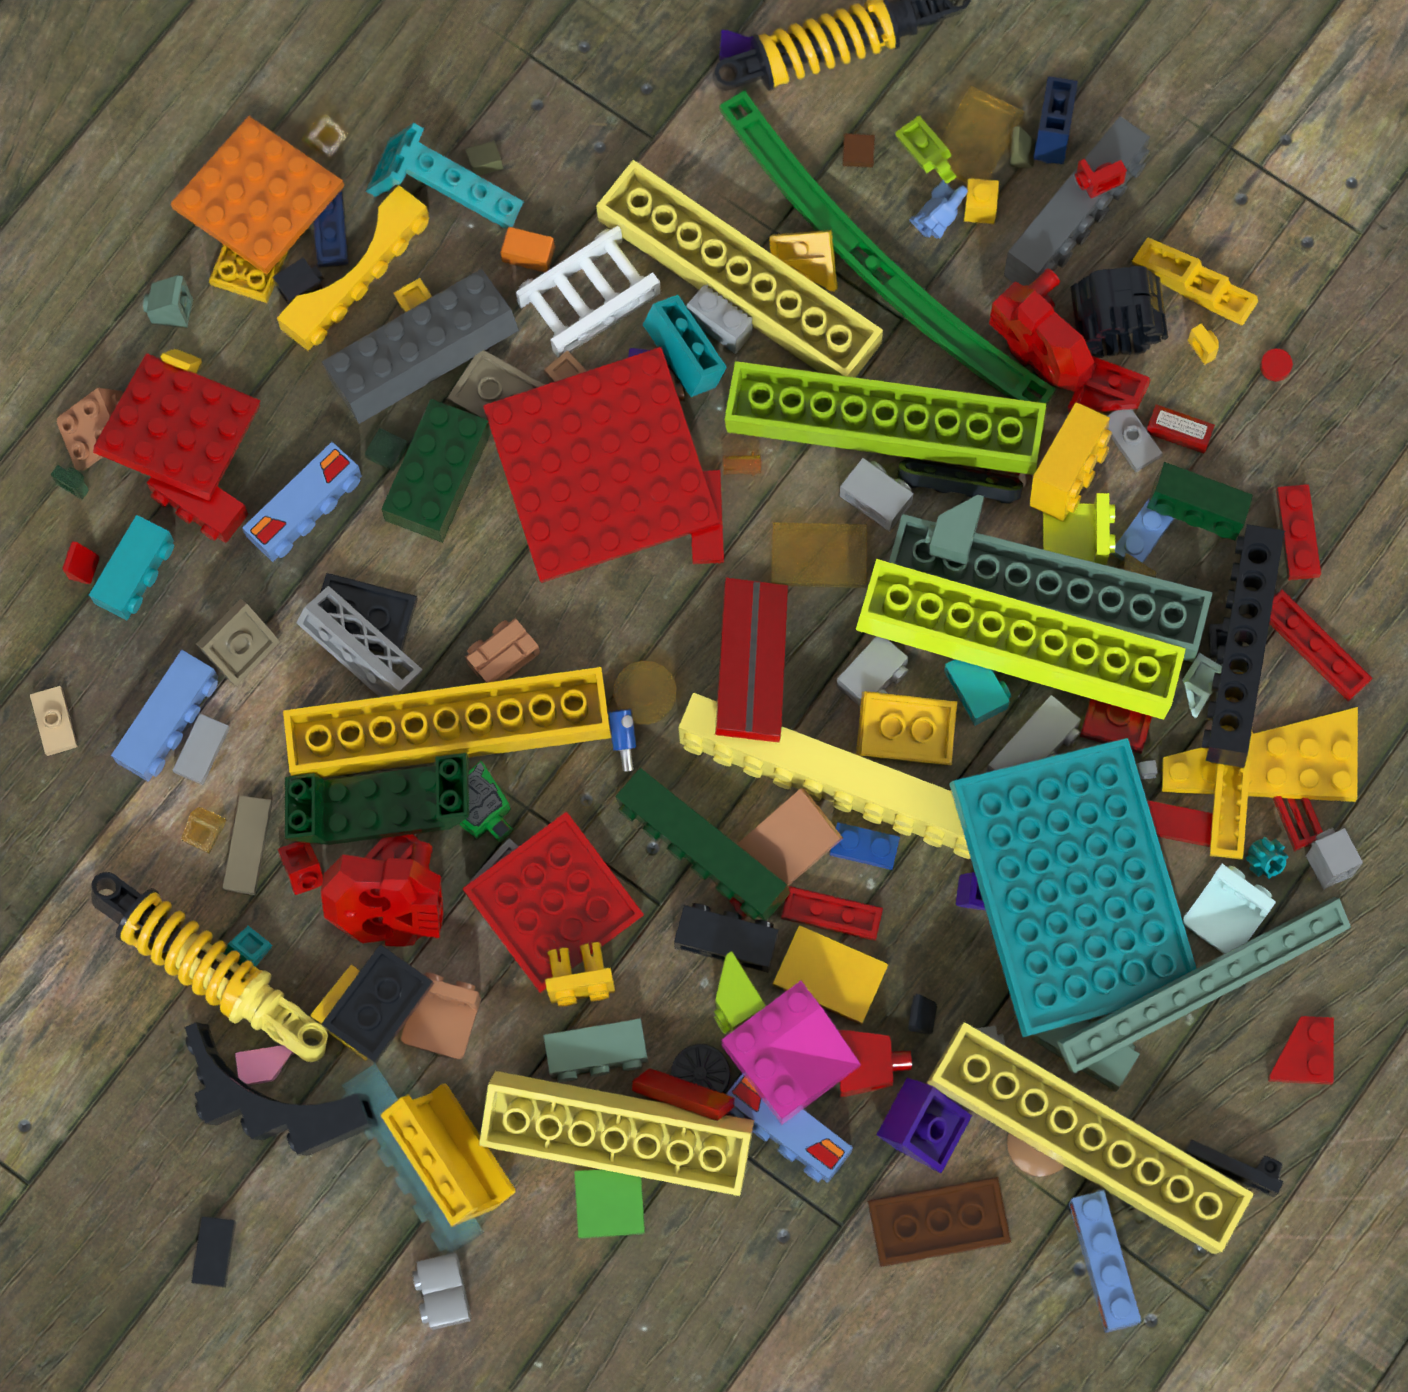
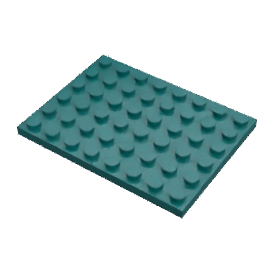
[949,738,1197,1037]

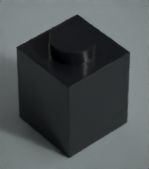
[272,257,324,305]

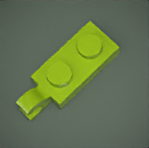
[895,115,956,184]

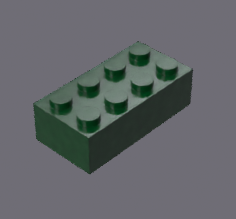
[381,399,491,543]

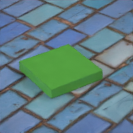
[574,1169,645,1239]

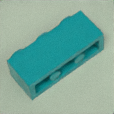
[643,295,727,397]
[89,515,174,620]

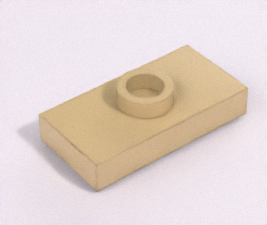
[30,686,78,756]

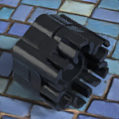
[1070,266,1168,358]

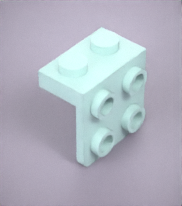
[1183,864,1276,954]

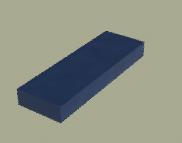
[314,176,349,268]

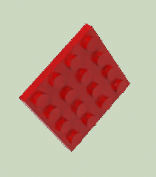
[93,353,261,501]
[462,811,644,993]

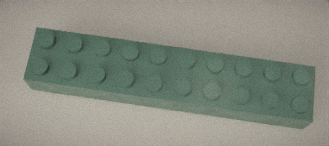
[889,514,1213,663]

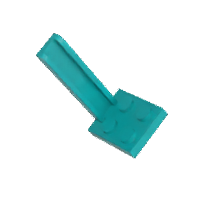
[366,123,524,229]

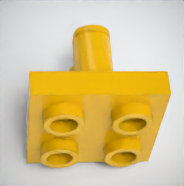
[545,942,615,1007]

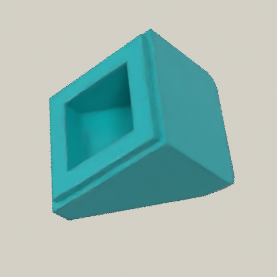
[224,926,273,967]

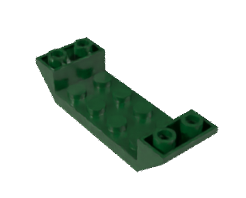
[285,753,469,845]

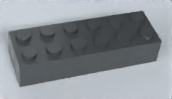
[1004,116,1150,286]
[321,268,519,424]

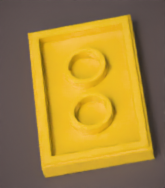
[856,691,957,766]
[773,925,888,1025]

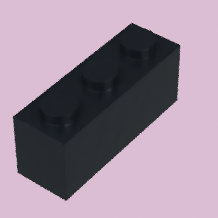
[674,903,779,973]

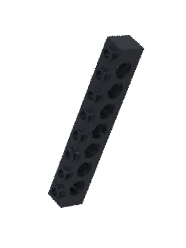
[1201,524,1285,768]

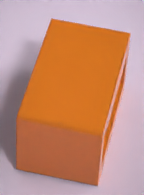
[501,227,555,272]

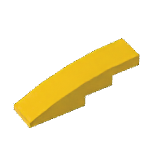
[1132,237,1258,326]

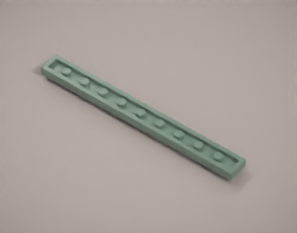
[1057,897,1351,1073]

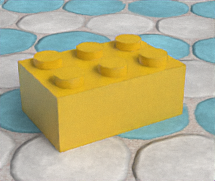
[1030,402,1112,521]

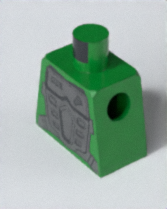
[458,761,513,842]

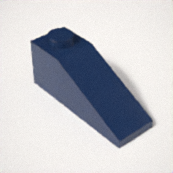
[1033,76,1078,165]

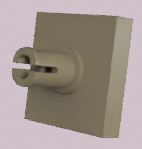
[196,599,280,687]

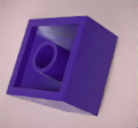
[876,1077,972,1173]

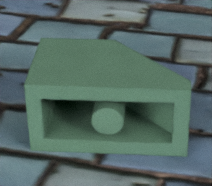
[143,275,193,328]
[925,495,984,565]

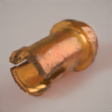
[723,452,761,477]

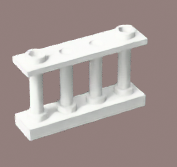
[516,226,661,357]

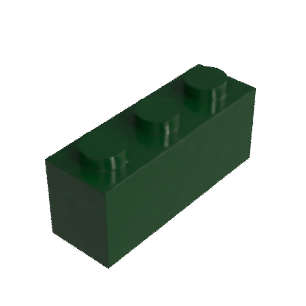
[1146,462,1253,541]

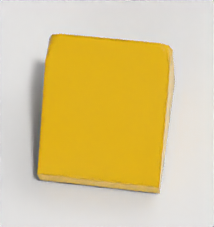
[161,349,202,373]

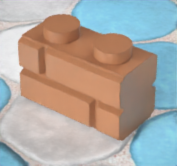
[465,618,540,683]

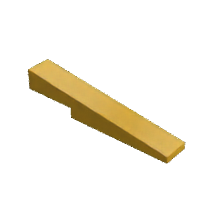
[1210,671,1253,859]

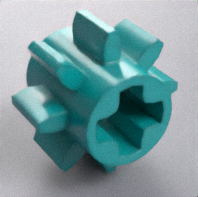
[1246,837,1289,878]

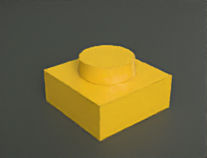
[394,278,432,313]
[1187,323,1219,365]

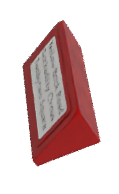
[1146,404,1215,454]

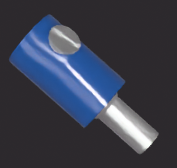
[608,709,637,771]

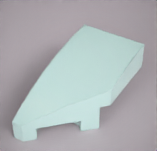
[1182,653,1222,718]

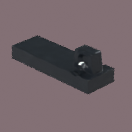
[1184,1139,1284,1198]

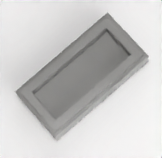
[172,713,230,785]

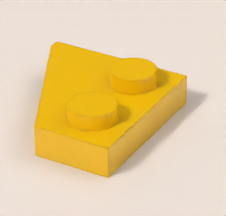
[769,230,838,291]

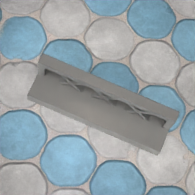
[296,586,423,697]

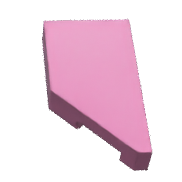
[235,1045,294,1085]

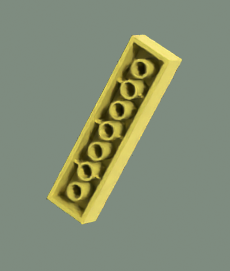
[479,1071,754,1196]

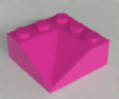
[722,981,861,1125]

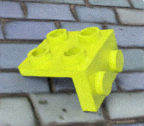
[1043,493,1115,565]

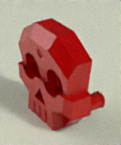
[989,268,1095,392]
[321,841,444,947]

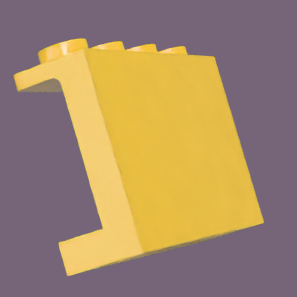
[380,1083,516,1226]

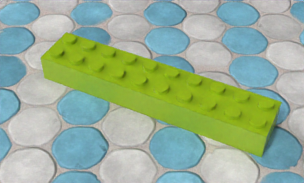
[725,361,1046,475]

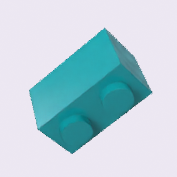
[944,659,1011,726]

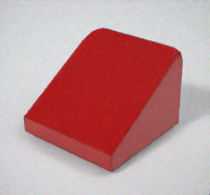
[62,541,99,584]

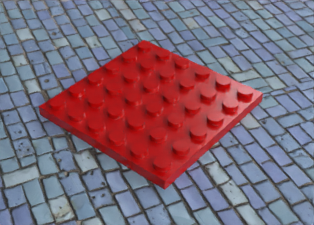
[483,347,720,583]

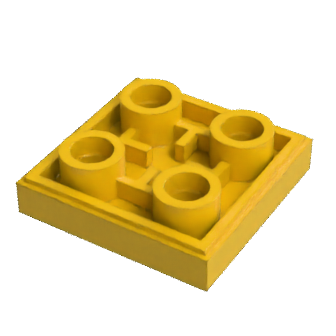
[209,244,288,303]

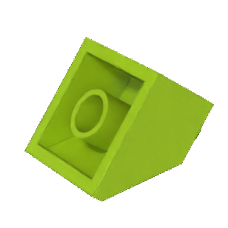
[713,952,766,1034]

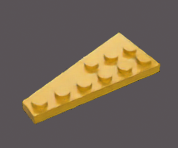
[1161,707,1358,802]

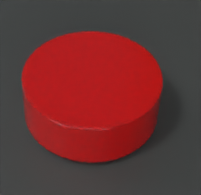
[1260,348,1293,382]

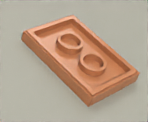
[737,788,843,886]

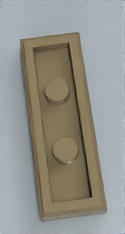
[222,795,273,895]

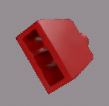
[838,1030,912,1097]

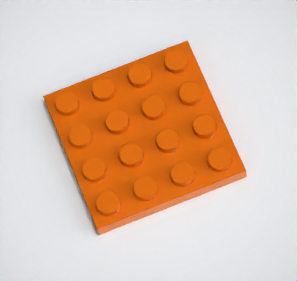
[171,116,344,275]

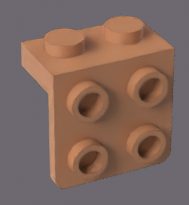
[57,388,123,471]
[401,972,481,1059]

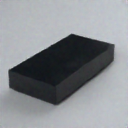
[191,1216,236,1288]

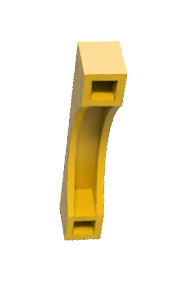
[277,185,429,351]

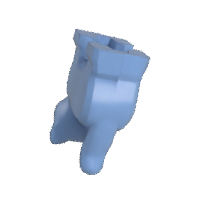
[909,180,968,239]

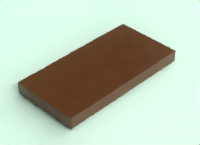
[868,1177,1011,1268]

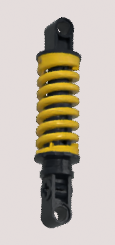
[712,0,971,91]

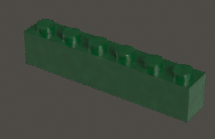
[615,768,790,921]

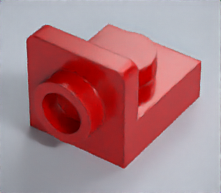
[1075,158,1127,199]
[277,841,323,895]

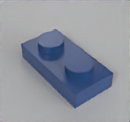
[830,822,900,870]

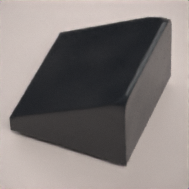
[908,994,937,1035]

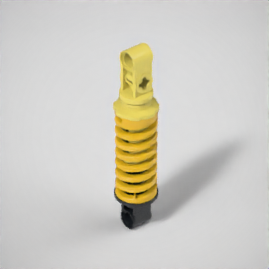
[91,872,328,1062]

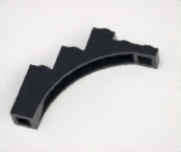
[184,1022,379,1156]

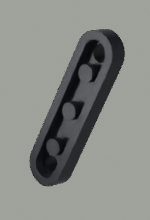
[897,459,1023,504]

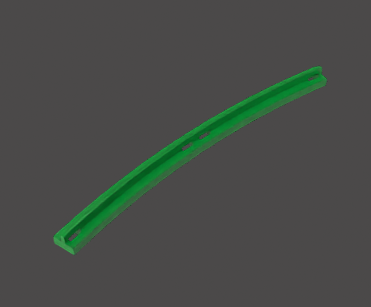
[719,90,1056,407]

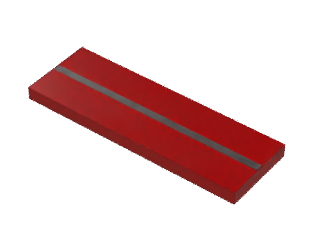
[715,577,788,743]

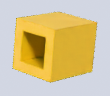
[964,178,999,224]

